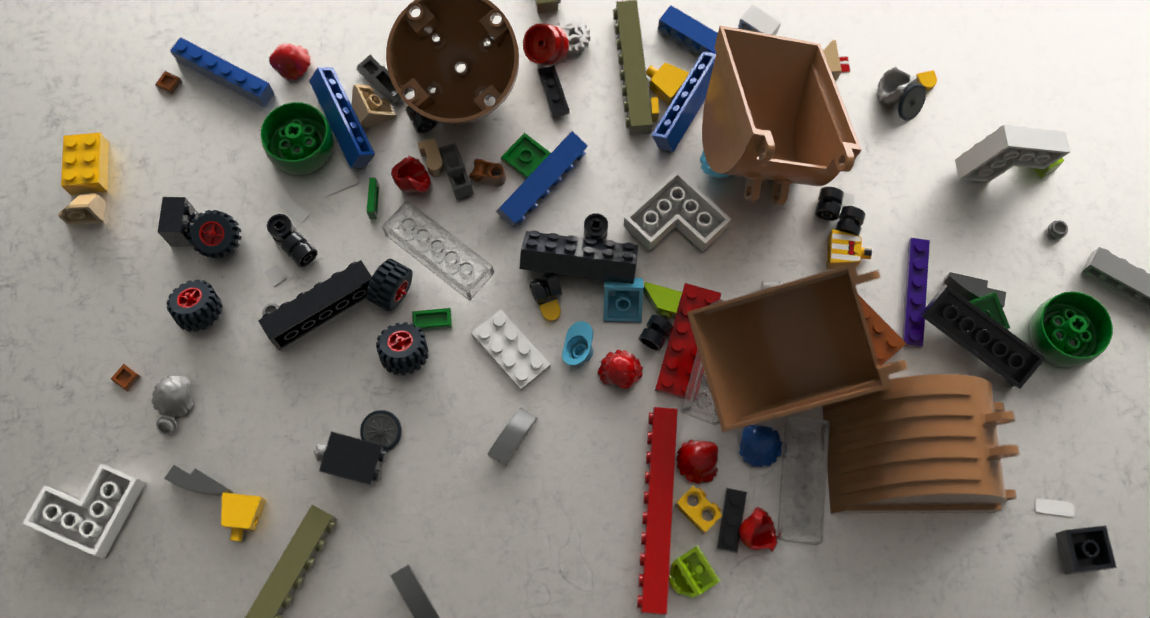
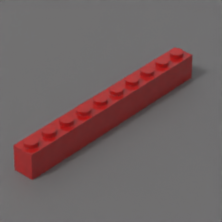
[637,407,678,615]

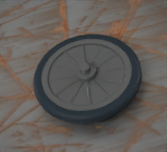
[898,83,926,120]
[360,410,402,451]

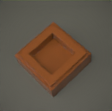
[155,71,182,95]
[111,364,140,392]

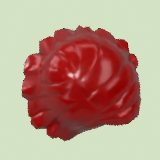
[269,43,311,80]
[391,156,431,193]
[597,350,643,389]
[676,440,718,484]
[739,507,778,552]

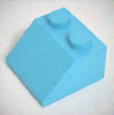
[603,278,643,322]

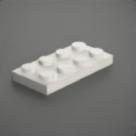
[471,309,551,391]

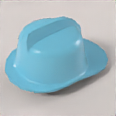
[562,321,593,366]

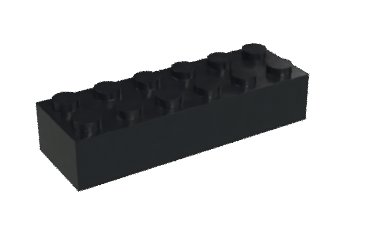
[519,230,639,284]
[258,260,372,351]
[919,285,1046,389]

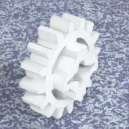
[559,18,591,55]

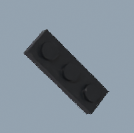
[537,65,570,118]
[716,488,747,553]

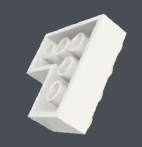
[955,124,1071,182]
[623,170,731,252]
[22,464,145,559]

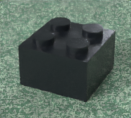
[158,197,199,247]
[1055,526,1117,574]

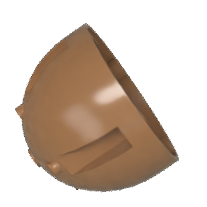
[386,0,519,125]

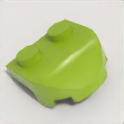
[669,546,721,597]

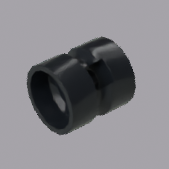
[406,106,438,134]
[815,187,844,221]
[835,206,866,236]
[584,213,608,241]
[267,214,297,246]
[281,232,318,268]
[529,273,562,304]
[639,315,673,351]

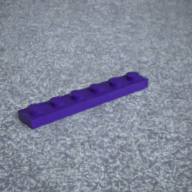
[902,238,930,349]

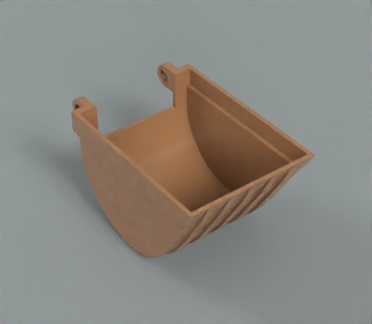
[702,26,862,205]
[687,263,908,432]
[822,374,1020,514]

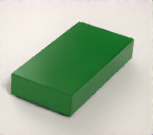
[366,178,380,219]
[412,308,452,331]

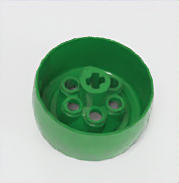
[260,102,334,175]
[1029,291,1113,368]

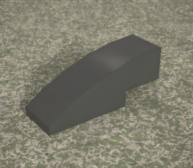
[357,54,408,104]
[438,143,474,200]
[943,272,1006,308]
[488,407,537,467]
[164,465,233,496]
[390,564,440,618]

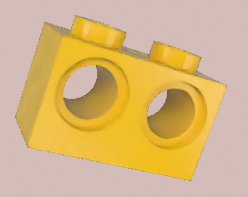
[674,486,723,535]

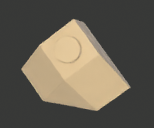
[351,84,397,128]
[58,193,106,224]

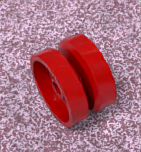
[523,23,569,65]

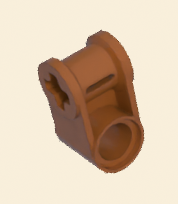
[469,159,506,186]

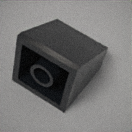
[319,431,387,485]

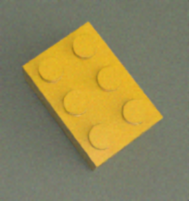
[61,132,109,195]

